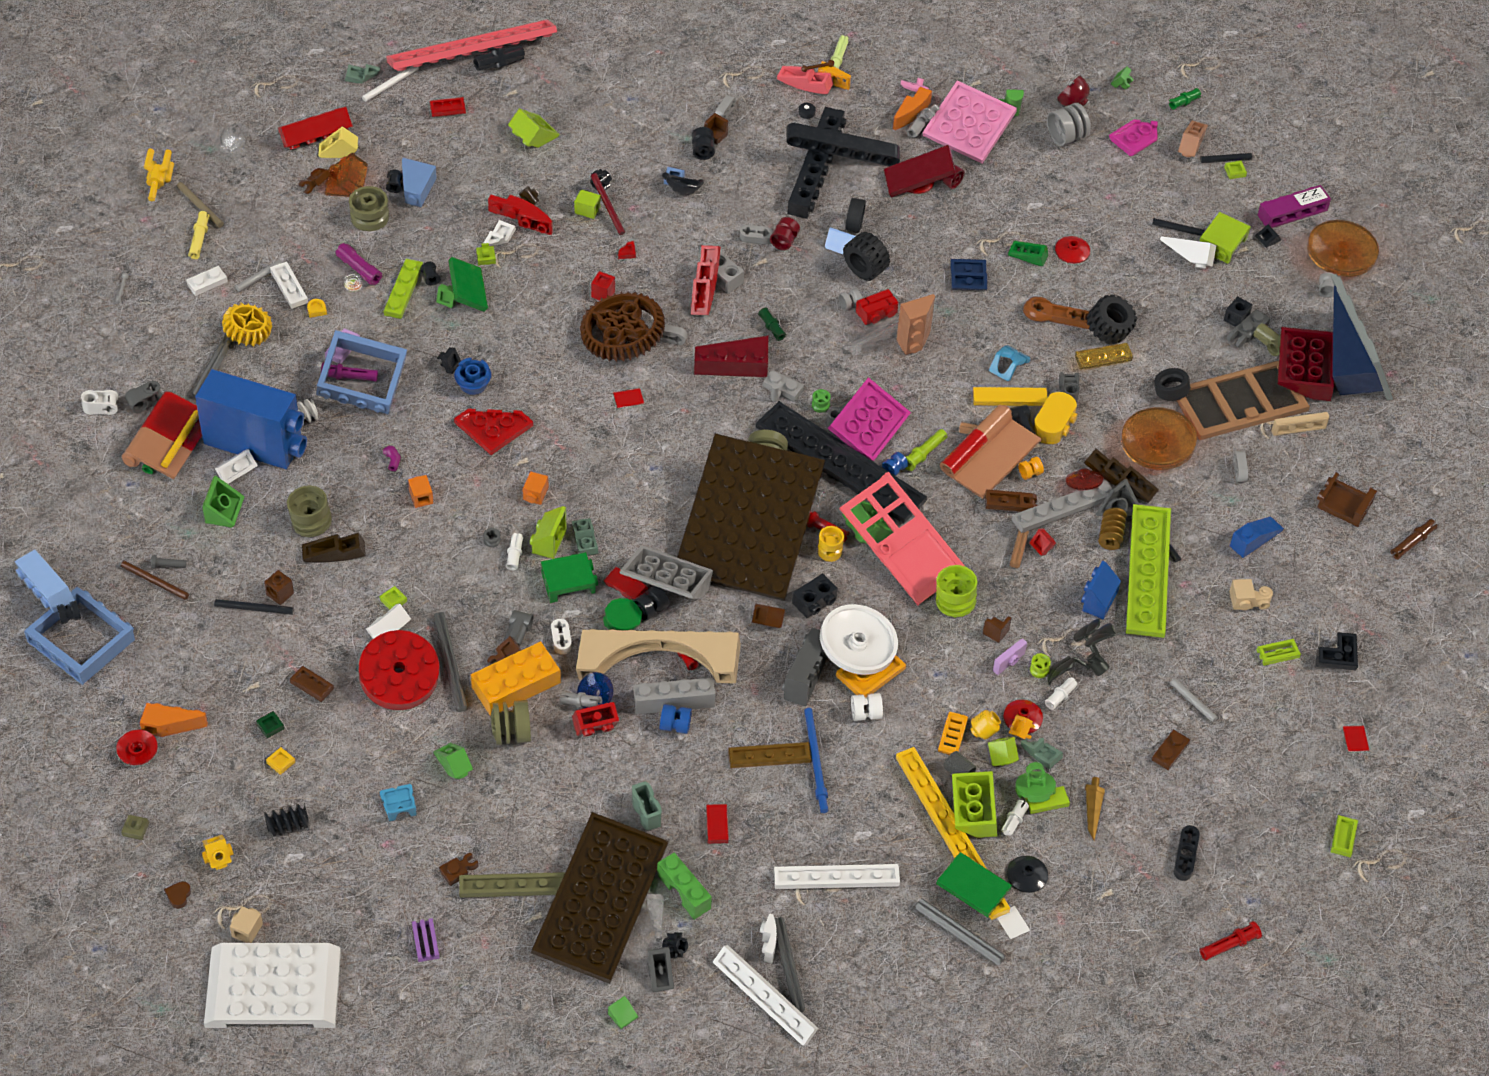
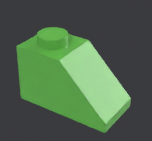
[433,742,473,779]

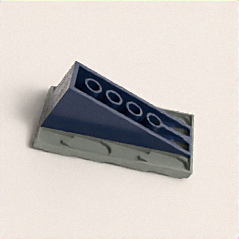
[1330,274,1393,400]

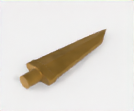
[1085,777,1105,841]

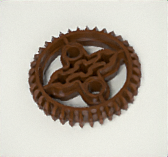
[580,291,665,363]

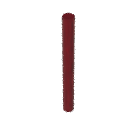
[590,173,625,235]

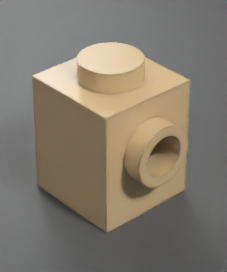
[230,906,263,943]

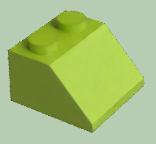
[508,108,560,148]
[530,506,567,559]

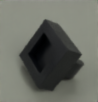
[437,347,461,374]

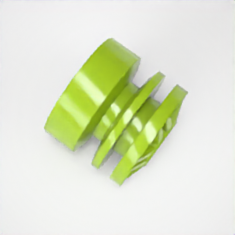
[936,565,977,617]

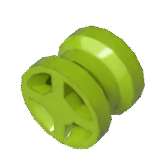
[1030,653,1051,678]

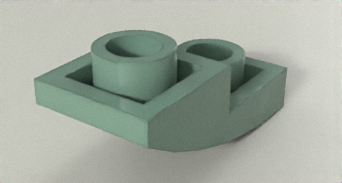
[572,518,598,556]

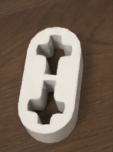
[551,619,571,655]

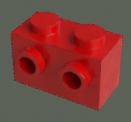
[572,702,619,737]

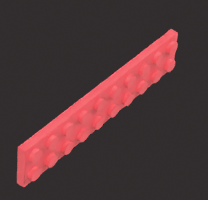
[386,19,557,71]

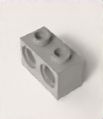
[716,252,744,294]

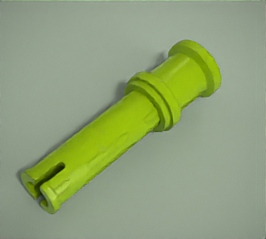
[905,429,948,471]

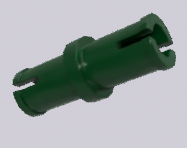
[758,307,787,341]

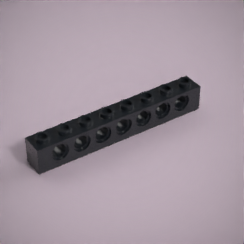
[787,107,847,219]

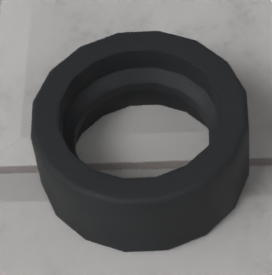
[845,198,866,233]
[1154,368,1190,401]

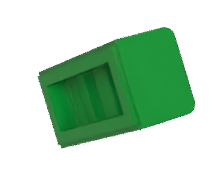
[1008,241,1048,266]

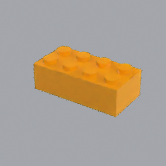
[471,641,561,716]

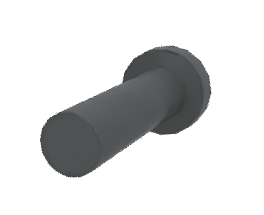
[151,555,187,569]

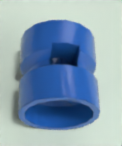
[660,704,692,734]

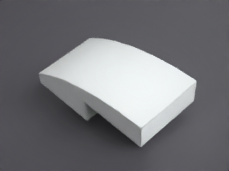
[366,604,411,639]
[760,914,777,964]

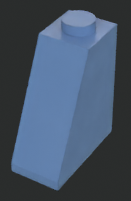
[402,158,437,207]

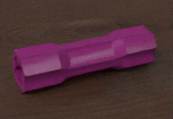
[335,243,382,286]

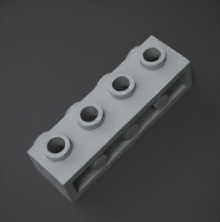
[633,677,716,715]

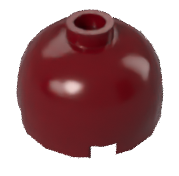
[1056,75,1090,107]

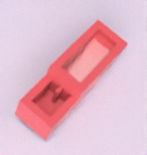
[777,66,833,94]

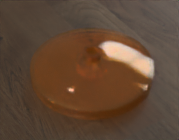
[1307,220,1379,277]
[1121,407,1197,470]

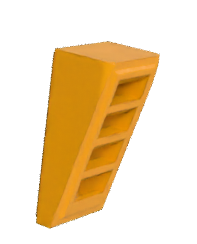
[818,61,851,90]
[938,712,968,755]

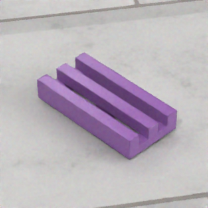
[412,918,440,962]

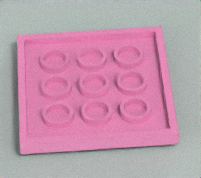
[923,81,1017,164]

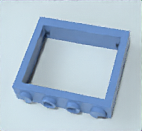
[316,330,407,414]
[24,587,135,685]

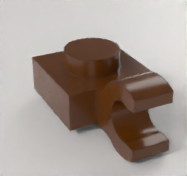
[298,168,331,194]

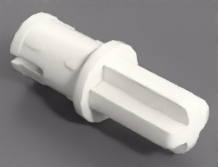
[506,533,523,571]
[1045,677,1078,710]
[1001,800,1029,836]

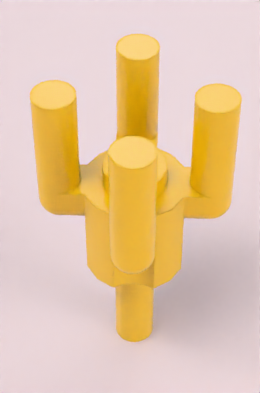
[144,148,174,201]

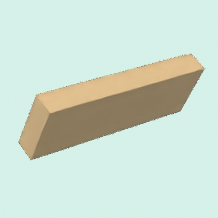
[1271,412,1329,436]

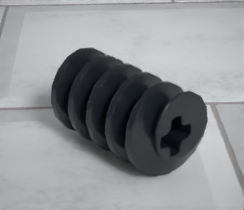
[263,803,309,837]

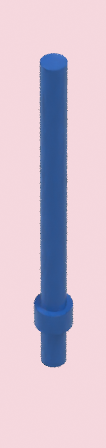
[804,707,828,813]

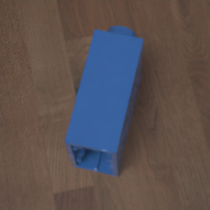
[195,369,307,470]

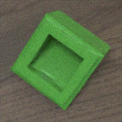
[608,996,638,1029]

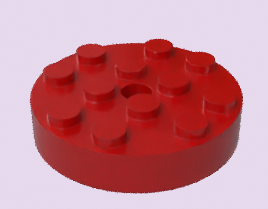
[359,630,439,710]

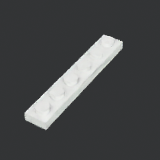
[774,864,900,889]
[713,945,819,1046]

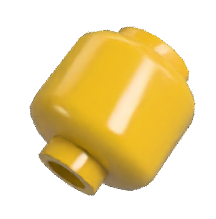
[970,710,1001,740]

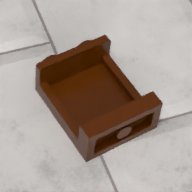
[1317,472,1377,527]

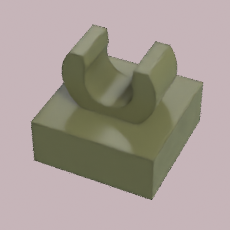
[121,815,149,840]

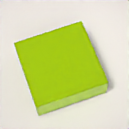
[1224,161,1247,179]
[379,586,407,610]

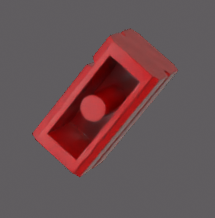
[856,289,899,325]

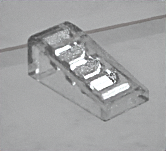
[647,894,664,942]

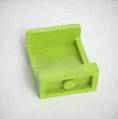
[1199,212,1251,264]

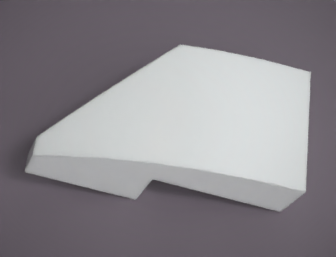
[484,220,516,246]

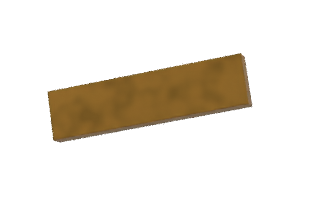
[728,742,811,768]

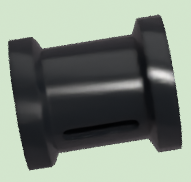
[386,170,403,193]
[420,261,441,286]

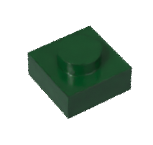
[256,711,285,739]

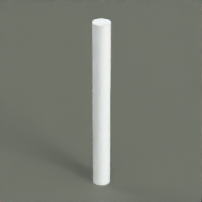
[362,65,419,102]

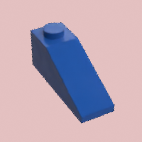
[1230,516,1284,558]

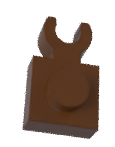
[487,636,522,664]
[439,853,478,886]

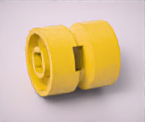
[818,526,844,562]

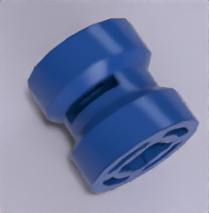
[882,452,908,476]

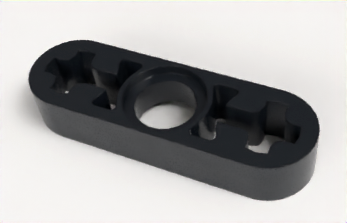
[1174,825,1200,881]

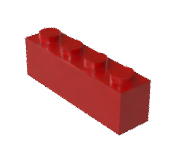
[278,106,353,150]

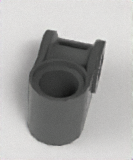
[1059,372,1080,403]
[125,381,163,413]

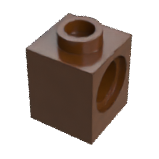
[264,570,294,605]

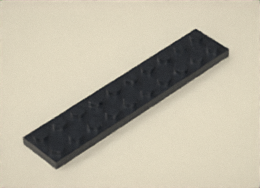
[756,401,927,524]

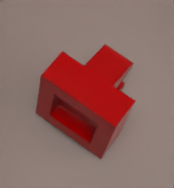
[1029,528,1056,556]

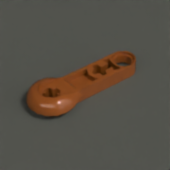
[1023,296,1090,329]

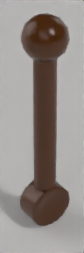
[801,60,835,72]

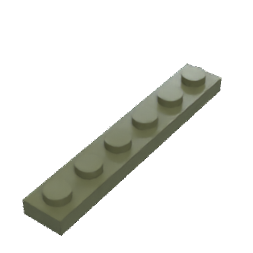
[459,872,565,898]

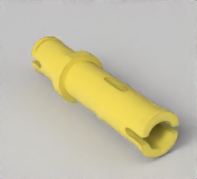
[188,211,210,259]

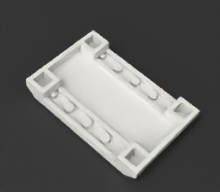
[204,943,341,1028]

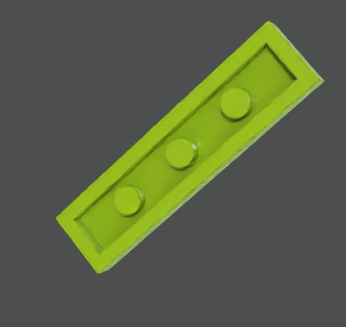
[384,259,423,319]

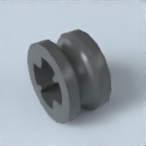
[483,528,501,547]

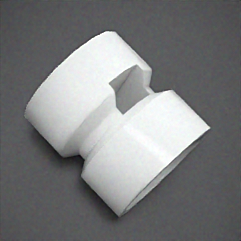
[851,693,883,721]

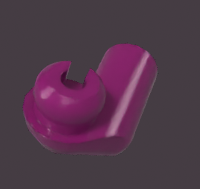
[383,445,401,471]

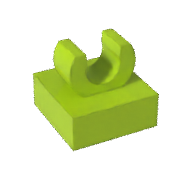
[476,243,496,266]

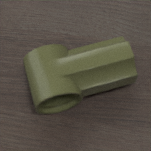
[1253,323,1281,356]

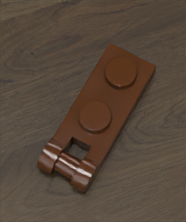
[985,489,1037,512]

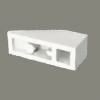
[1160,236,1216,269]

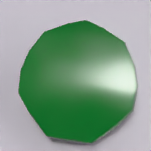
[603,598,642,631]

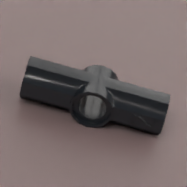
[473,45,525,71]

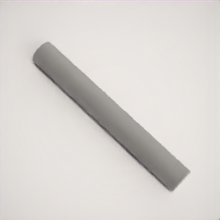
[235,259,282,292]
[1170,678,1218,723]

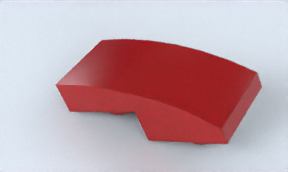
[603,567,648,600]

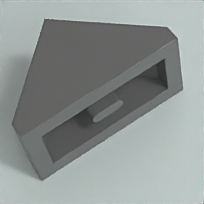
[647,947,674,992]

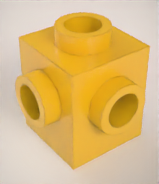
[201,835,234,869]

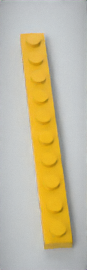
[896,747,1011,920]

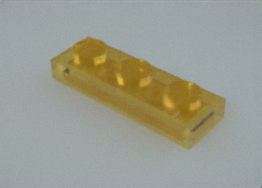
[1075,343,1133,370]

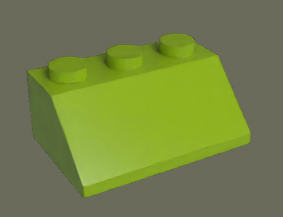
[952,771,997,838]

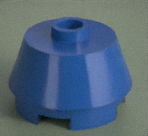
[454,358,491,395]

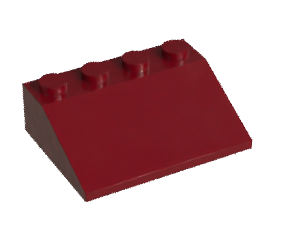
[1278,327,1334,401]

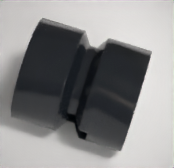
[692,127,715,160]
[633,586,670,621]

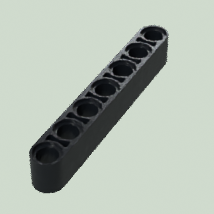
[786,123,900,167]

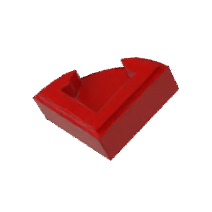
[618,241,636,259]

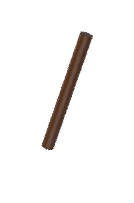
[121,560,189,600]

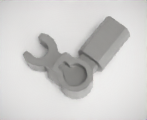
[906,104,940,138]

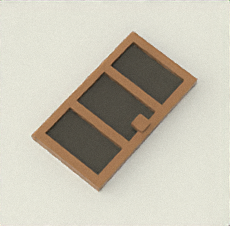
[1176,360,1310,440]

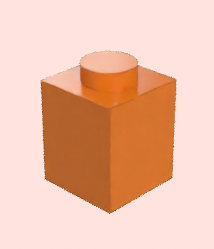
[523,471,549,505]
[408,475,433,508]

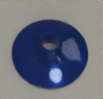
[577,672,613,708]

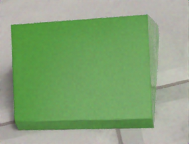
[202,476,245,528]

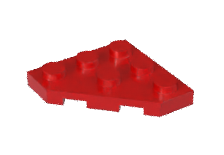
[454,409,533,455]

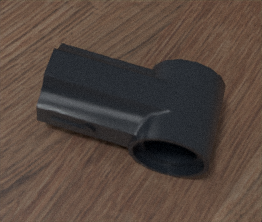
[1010,405,1036,434]

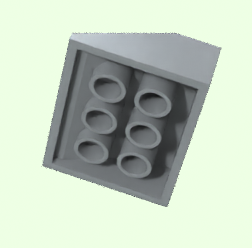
[620,545,713,599]

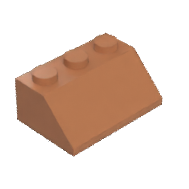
[896,294,935,355]

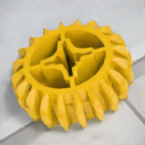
[222,302,272,347]

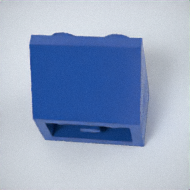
[1081,561,1121,620]

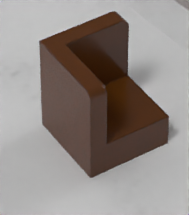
[704,113,728,145]
[752,603,785,628]
[983,616,1012,643]

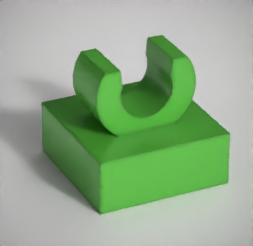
[1111,66,1133,90]
[436,284,456,308]

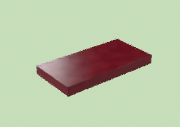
[884,145,956,198]

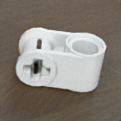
[81,390,118,415]

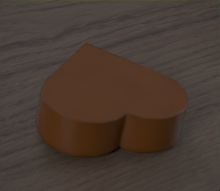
[164,881,191,909]

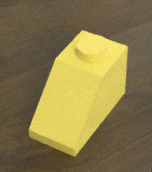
[318,127,358,158]

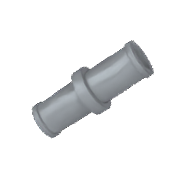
[560,691,602,708]

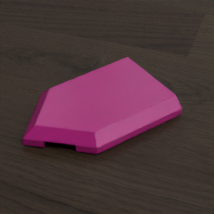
[1109,119,1158,156]

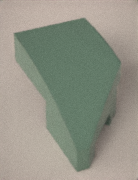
[345,64,380,84]
[1021,738,1063,769]

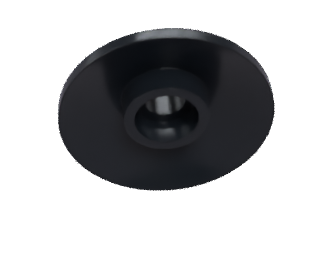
[1007,856,1048,893]

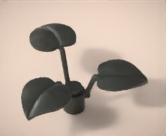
[1047,618,1117,685]

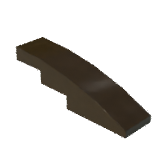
[1084,448,1159,503]

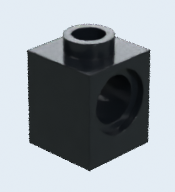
[1223,296,1253,327]

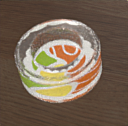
[344,274,362,292]

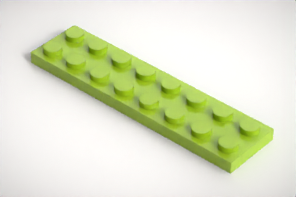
[1125,504,1171,638]

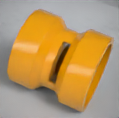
[1018,456,1044,480]

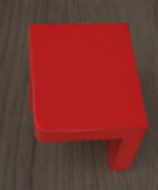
[591,271,615,301]

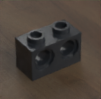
[792,573,838,618]

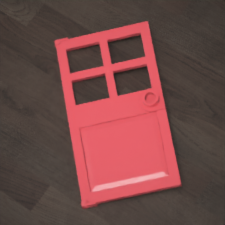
[839,472,965,605]

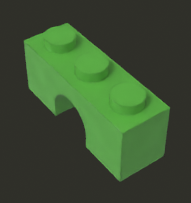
[657,852,712,920]

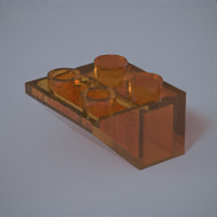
[324,153,368,197]

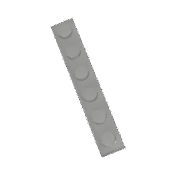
[1011,480,1112,533]

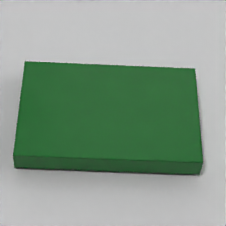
[448,257,488,312]
[936,852,1012,918]

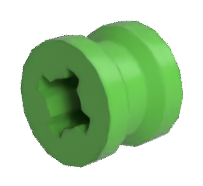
[812,389,831,413]

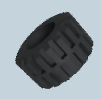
[843,231,890,281]
[1087,294,1137,344]

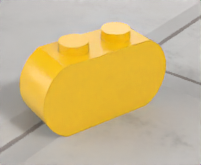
[1034,392,1078,444]

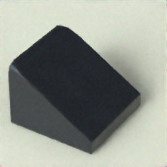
[1255,224,1281,248]

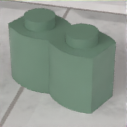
[632,781,662,831]

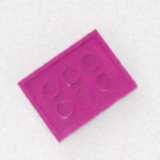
[828,377,911,461]

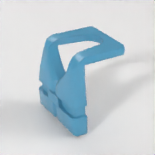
[989,345,1030,381]
[379,784,417,821]

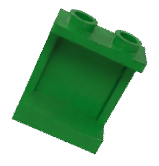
[541,552,598,603]

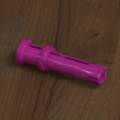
[321,362,378,382]

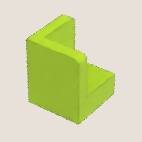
[574,190,601,219]
[988,737,1019,766]

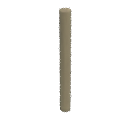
[177,182,224,228]

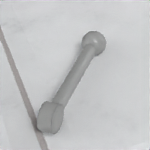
[116,273,129,303]

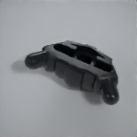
[662,172,704,196]

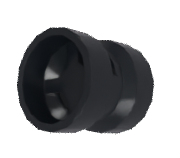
[56,600,81,624]

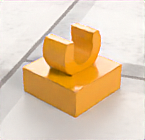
[1009,715,1036,739]

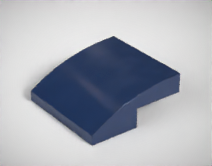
[950,259,987,291]

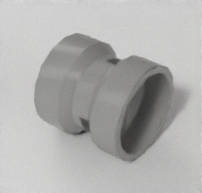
[1319,272,1334,297]
[838,288,862,311]

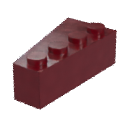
[694,335,769,377]

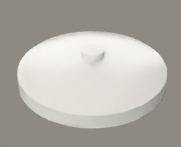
[820,604,898,675]

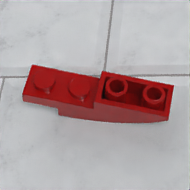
[488,195,553,235]

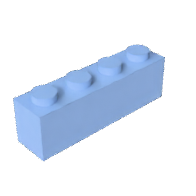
[14,549,75,613]

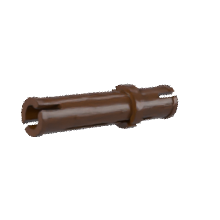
[1390,519,1438,560]

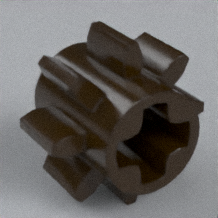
[519,186,540,205]

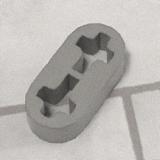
[715,95,736,119]
[740,225,773,245]
[660,324,688,345]
[1233,451,1248,482]

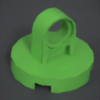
[1016,762,1056,802]

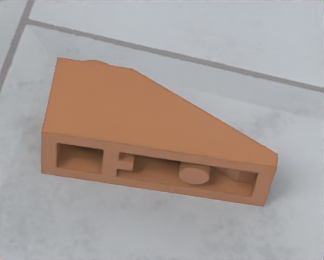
[1178,120,1208,157]

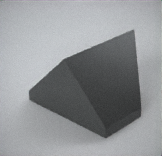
[1095,479,1139,521]

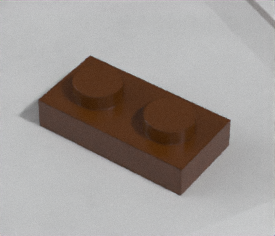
[1152,729,1191,771]

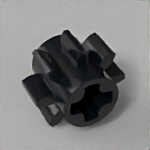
[590,169,612,190]
[662,932,688,958]

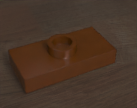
[290,666,334,702]

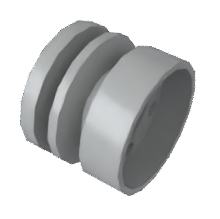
[1047,103,1091,146]

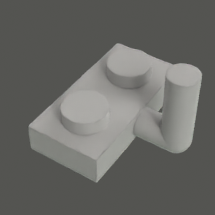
[763,370,804,402]

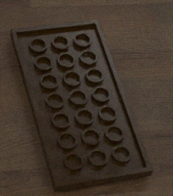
[531,812,669,984]

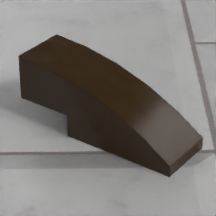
[302,532,366,563]

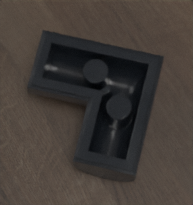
[1316,632,1358,671]

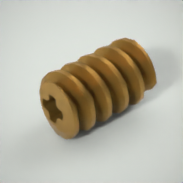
[1098,508,1127,550]

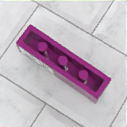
[1257,185,1331,228]

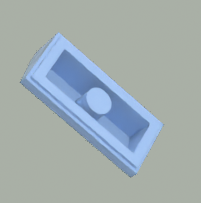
[825,227,855,254]

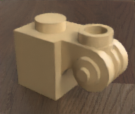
[1229,579,1273,610]

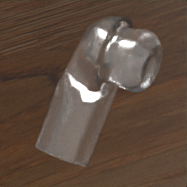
[812,490,826,516]

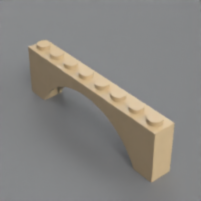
[576,629,741,683]

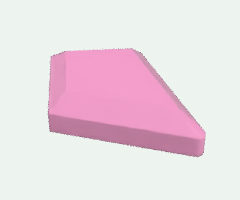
[900,78,929,92]

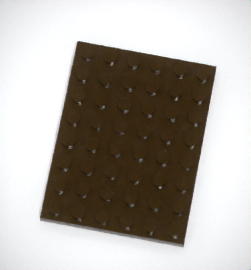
[677,433,825,601]

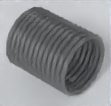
[943,751,976,774]

